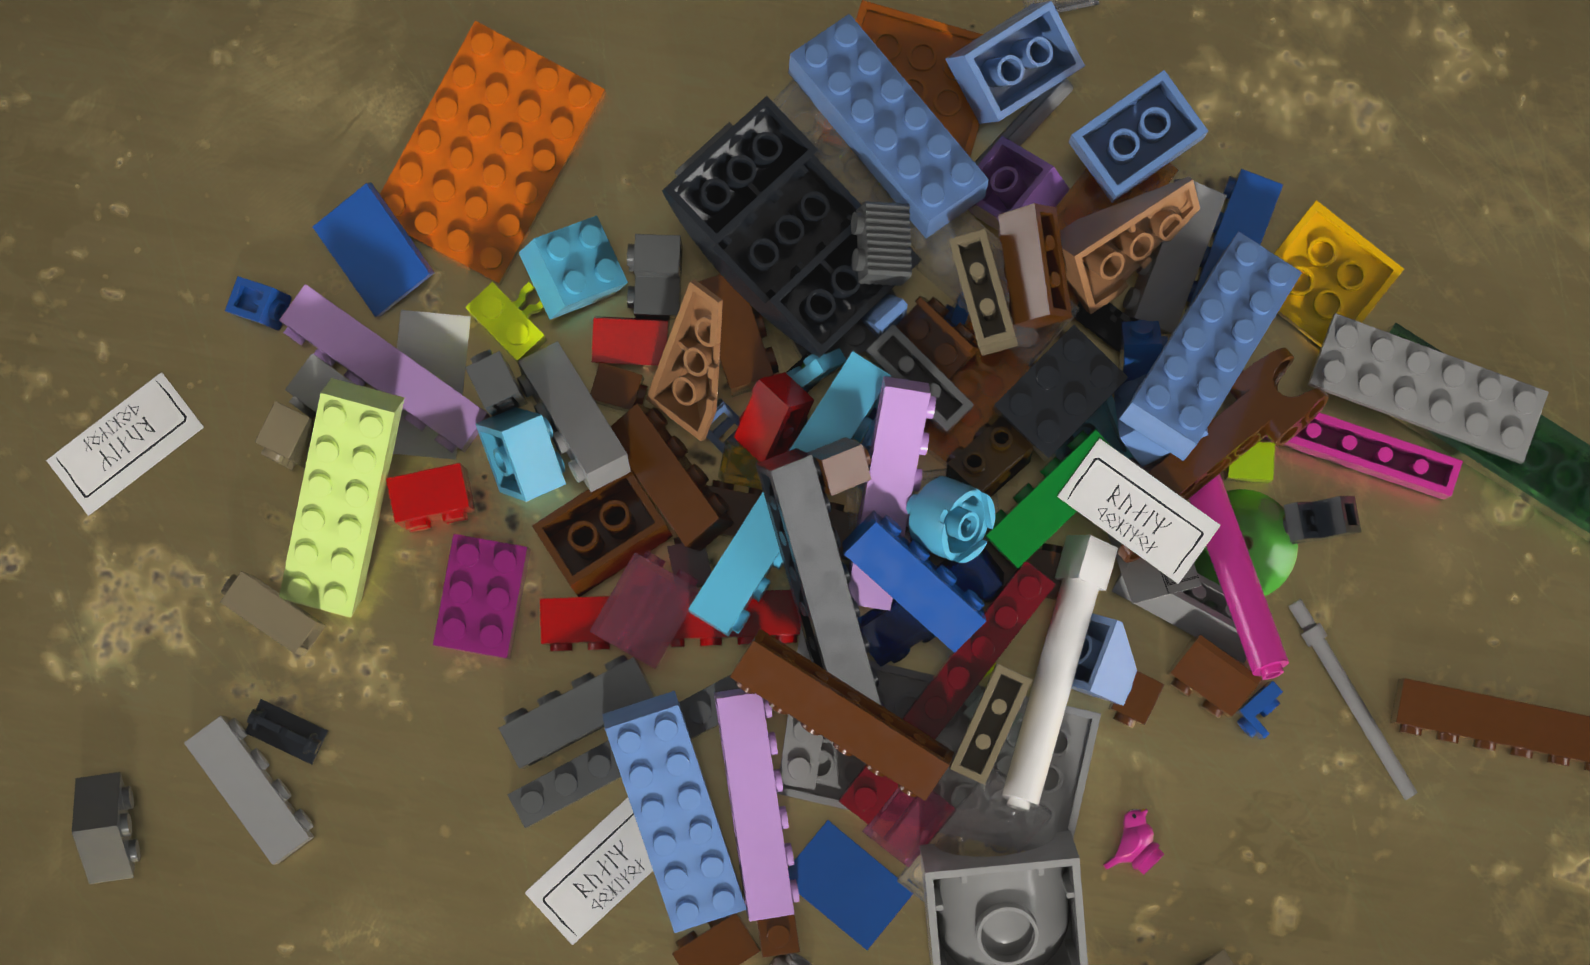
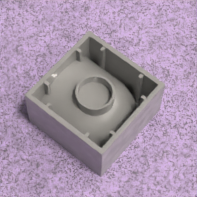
[919,830,1088,965]

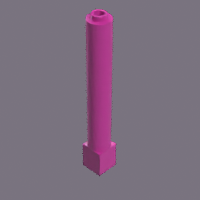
[1189,474,1289,680]

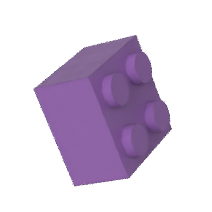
[968,136,1070,231]

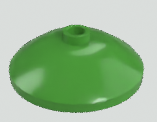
[1194,489,1298,596]

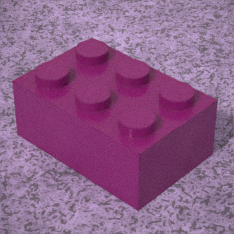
[433,534,531,660]

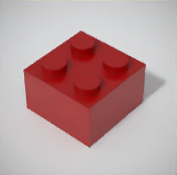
[386,463,476,533]

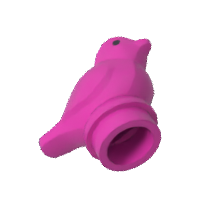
[1103,809,1165,875]

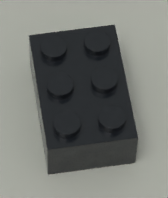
[992,324,1128,462]

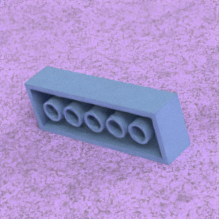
[788,14,989,238]
[1119,231,1302,461]
[602,691,747,933]

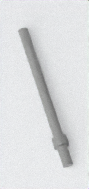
[1288,599,1418,800]

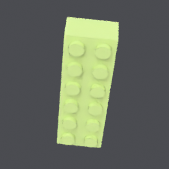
[279,378,405,618]

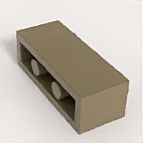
[948,229,1019,356]
[255,401,315,470]
[949,664,1032,785]

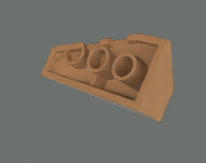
[1060,176,1200,314]
[646,279,723,441]

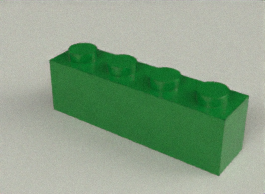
[985,430,1112,568]

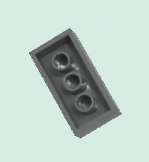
[498,655,656,769]

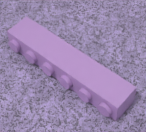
[279,284,491,453]
[848,376,936,611]
[714,689,799,922]

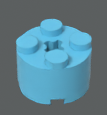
[906,476,995,563]

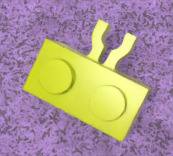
[465,281,547,363]

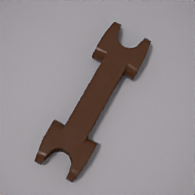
[1118,348,1329,563]

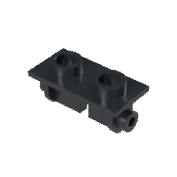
[1072,302,1134,352]
[245,699,328,765]

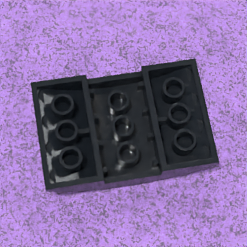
[662,96,922,358]

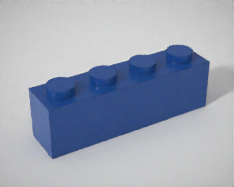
[1185,169,1283,312]
[842,510,986,653]

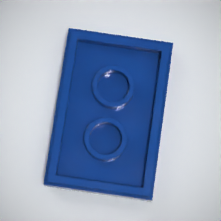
[313,182,435,317]
[788,820,915,950]

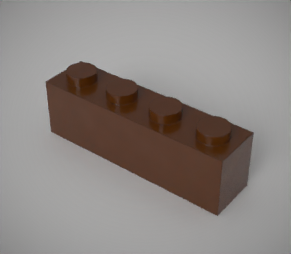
[610,403,734,551]

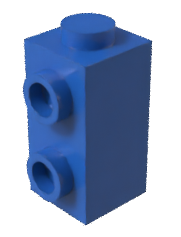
[1119,320,1168,384]

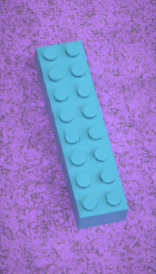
[688,351,891,637]

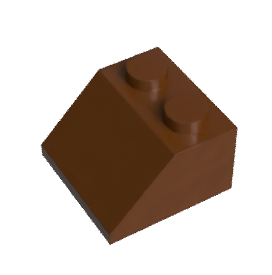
[1167,635,1262,719]

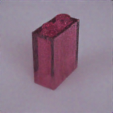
[590,550,701,670]

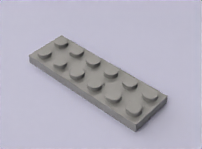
[1308,313,1549,464]

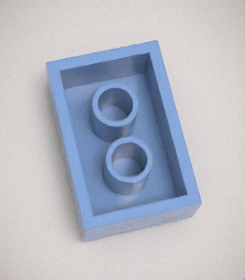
[945,1,1085,124]
[1068,70,1208,203]

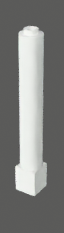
[1001,535,1118,812]

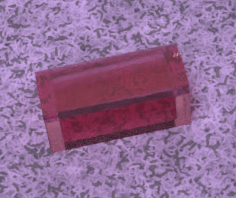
[862,787,955,868]

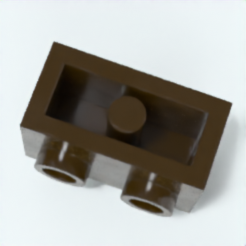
[946,416,1033,497]

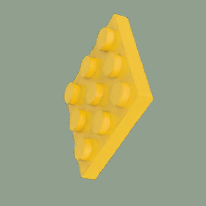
[1274,200,1404,347]

